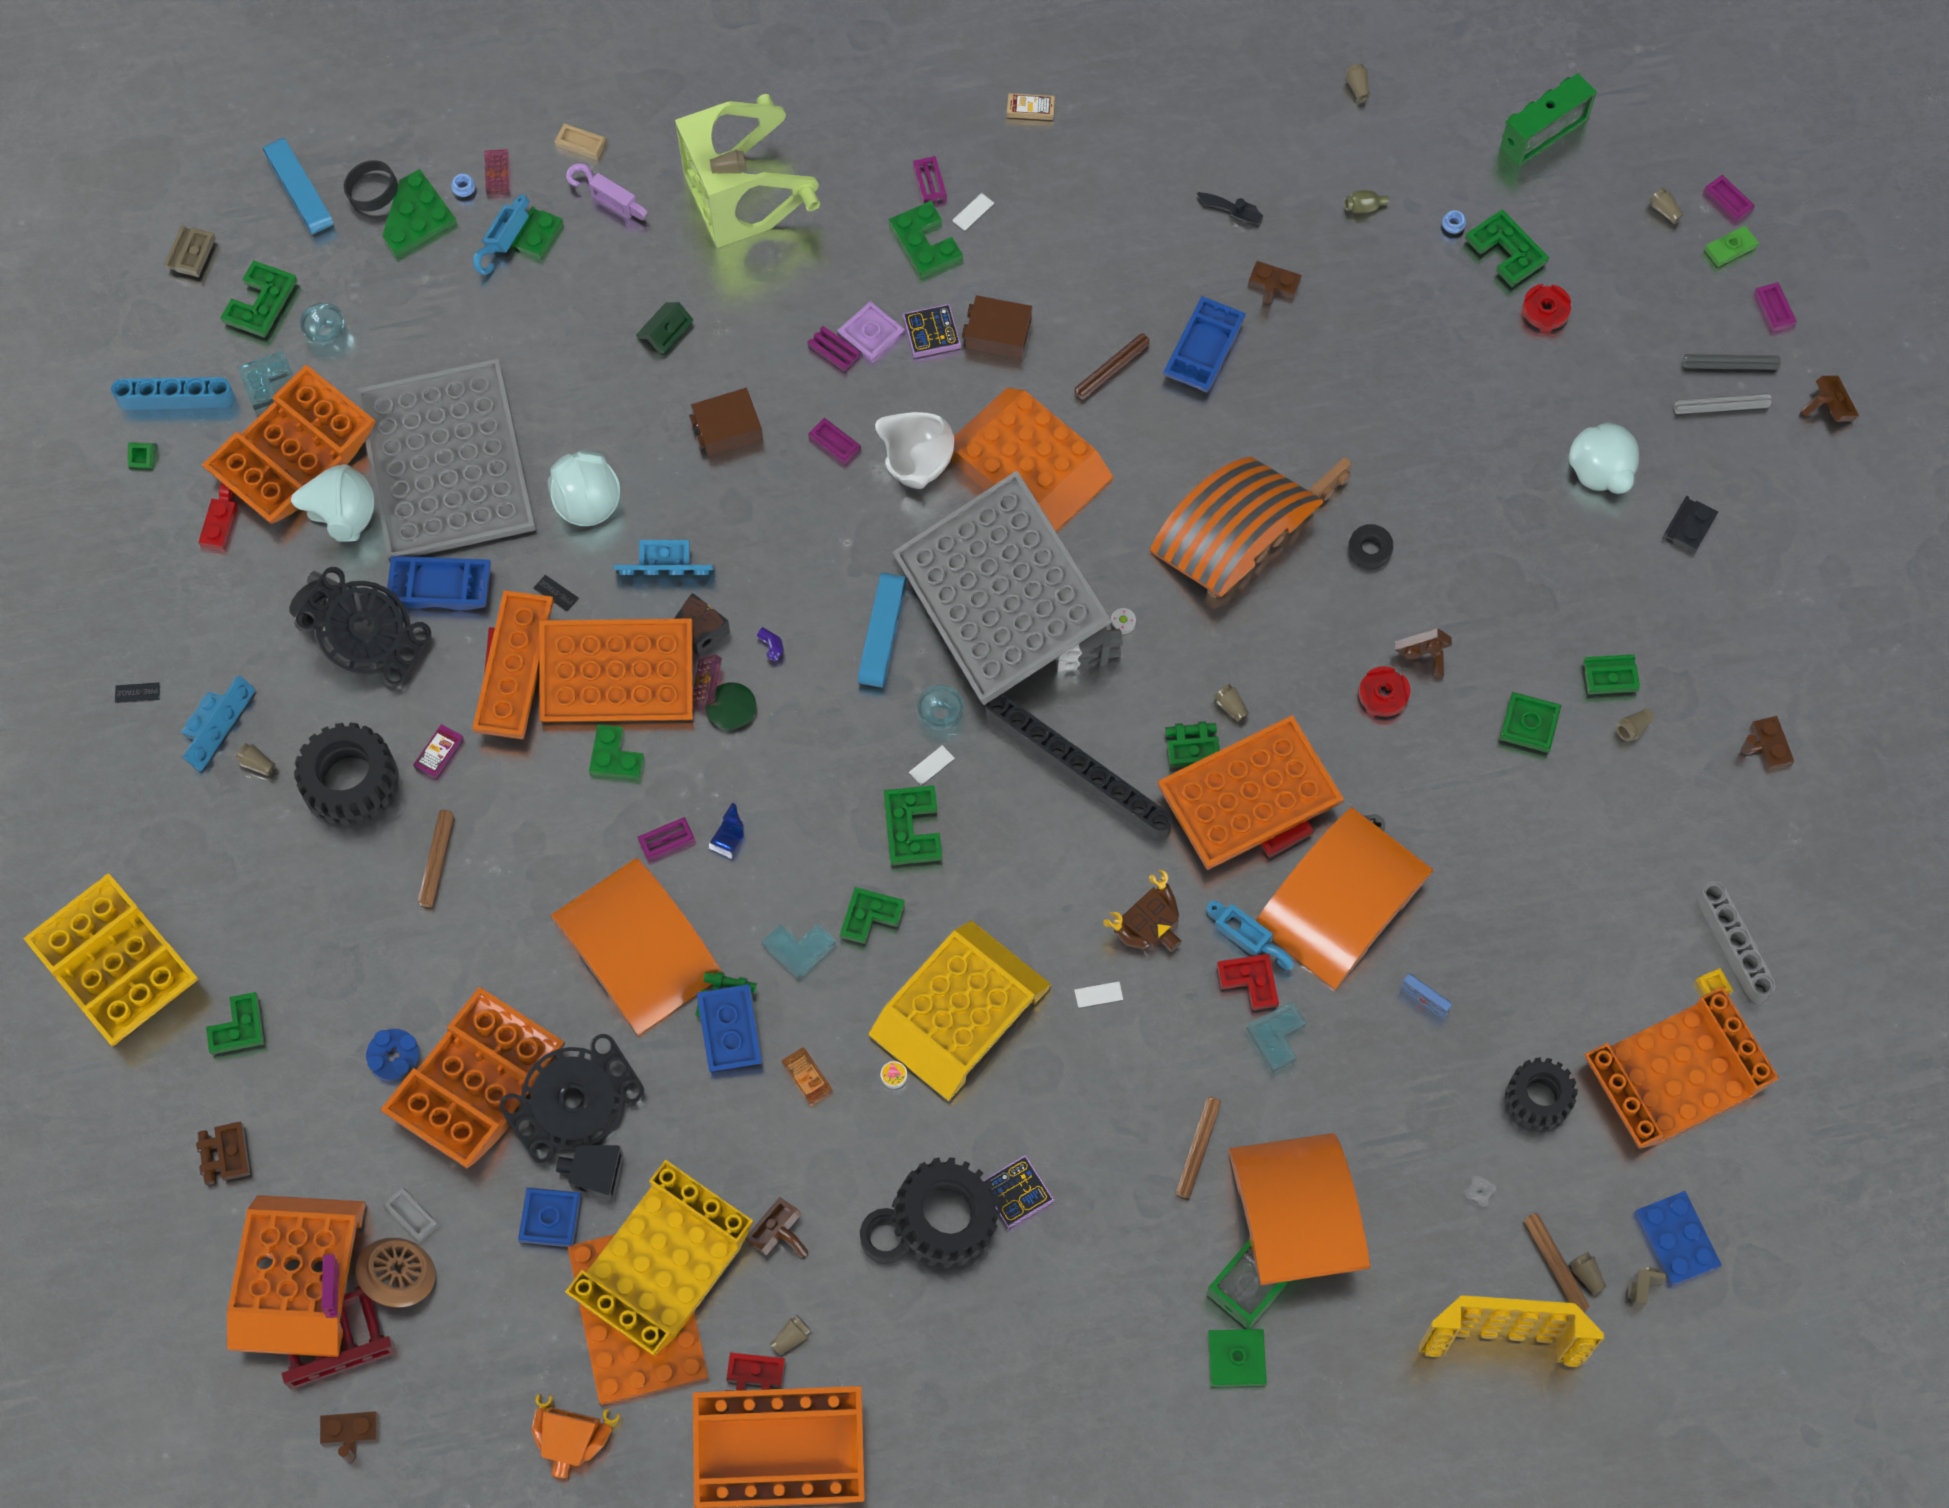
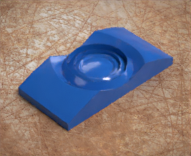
[1163,296,1246,392]
[386,556,491,611]

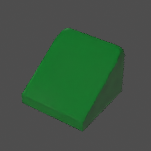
[127,442,157,468]

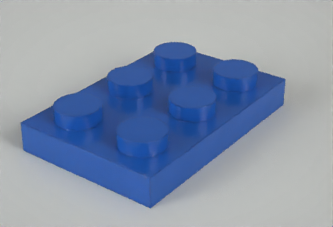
[697,984,763,1072]
[1634,1191,1722,1287]

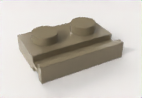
[164,225,216,277]

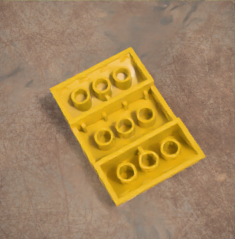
[23,873,199,1047]

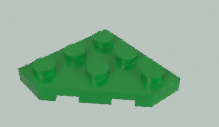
[382,169,457,257]

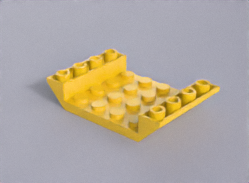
[868,920,1052,1102]
[565,1159,753,1356]
[1418,1295,1604,1367]

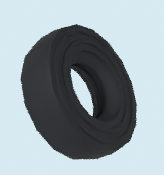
[1349,524,1393,568]

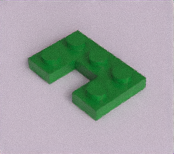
[889,201,963,278]
[1465,209,1549,287]
[220,260,298,338]
[884,785,942,865]

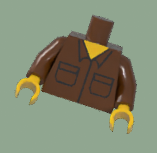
[1103,869,1182,952]

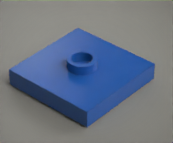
[518,1187,581,1247]

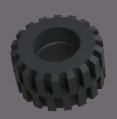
[1505,1057,1578,1131]

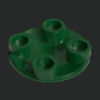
[706,682,756,731]

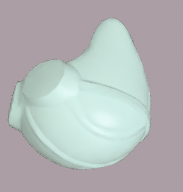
[548,450,620,526]
[291,464,374,542]

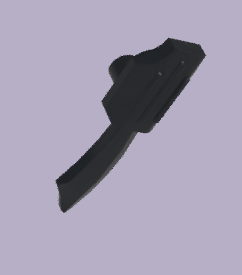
[1197,192,1263,226]

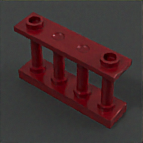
[281,1285,396,1389]

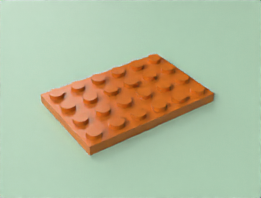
[539,618,693,722]
[1157,715,1344,870]
[567,1234,709,1407]

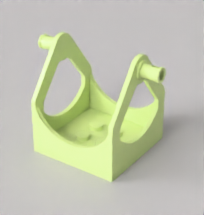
[675,94,821,248]

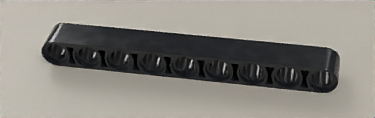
[986,694,1172,840]

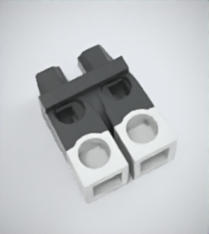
[1055,626,1123,672]

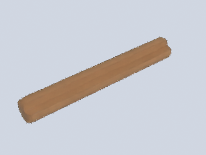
[418,810,453,908]
[1176,1097,1221,1199]
[1525,1213,1590,1312]

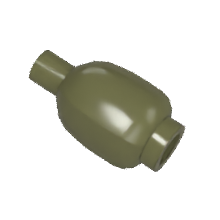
[1344,190,1389,214]

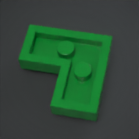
[589,724,644,781]
[840,887,905,944]
[206,992,264,1055]

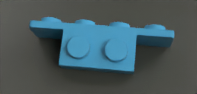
[613,540,715,575]
[181,676,255,771]

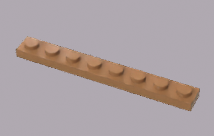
[1207,457,1352,599]

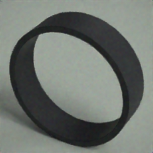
[344,160,398,212]

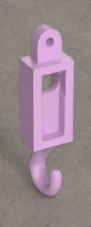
[566,163,648,220]

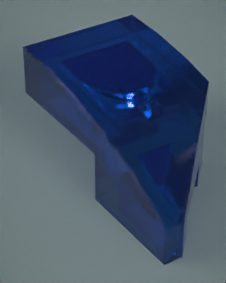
[709,803,744,859]

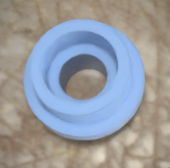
[451,174,475,197]
[1442,210,1466,234]

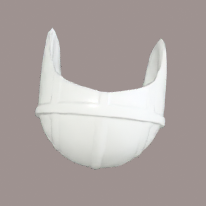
[875,412,954,489]

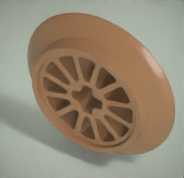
[356,1238,435,1307]

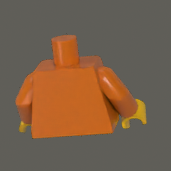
[531,1394,620,1478]

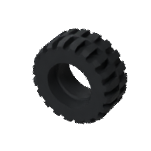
[294,722,398,825]

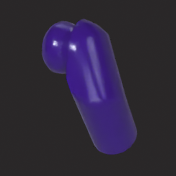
[757,627,784,661]

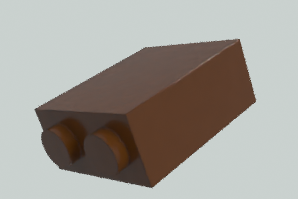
[962,295,1032,359]
[689,387,763,457]

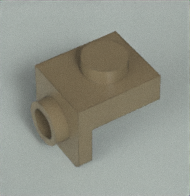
[1628,1267,1667,1309]

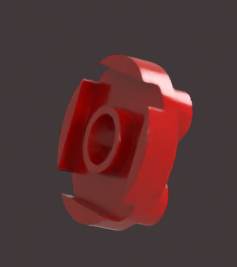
[1522,284,1571,332]
[1359,666,1411,717]

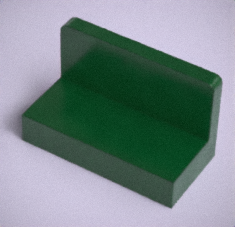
[636,302,694,353]

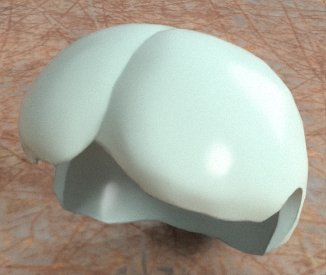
[1569,423,1639,494]

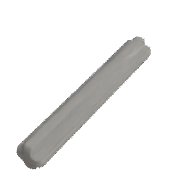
[1674,393,1771,414]

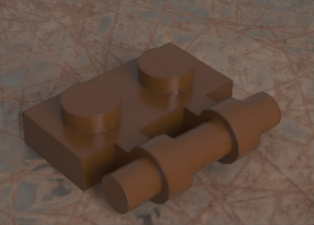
[196,1121,250,1185]

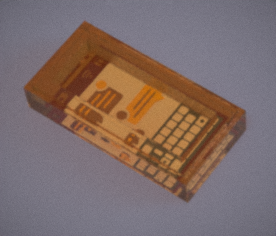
[781,1047,833,1106]

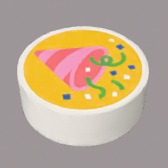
[881,1061,907,1089]

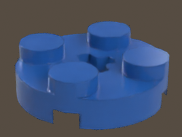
[366,1029,421,1083]

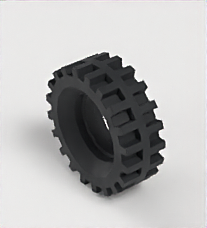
[891,1157,1000,1268]

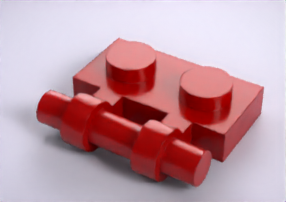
[725,1352,785,1391]

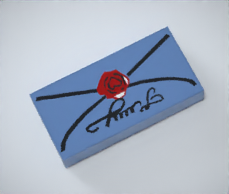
[1400,973,1452,1020]

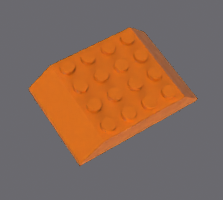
[950,388,1113,532]
[693,1386,865,1508]

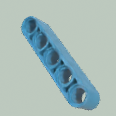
[262,137,334,235]
[111,377,235,410]
[858,572,906,688]

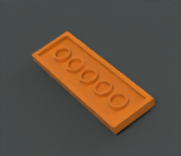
[472,590,554,739]

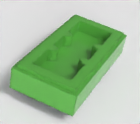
[1704,225,1759,267]

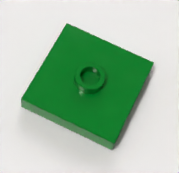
[1499,692,1562,753]
[1208,1329,1267,1387]

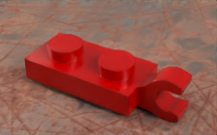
[198,483,237,550]

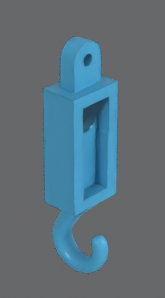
[473,194,530,275]
[1207,901,1294,971]

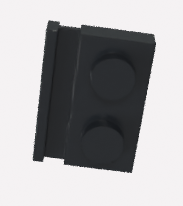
[1662,495,1718,554]

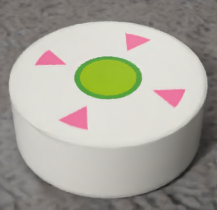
[1110,608,1136,634]

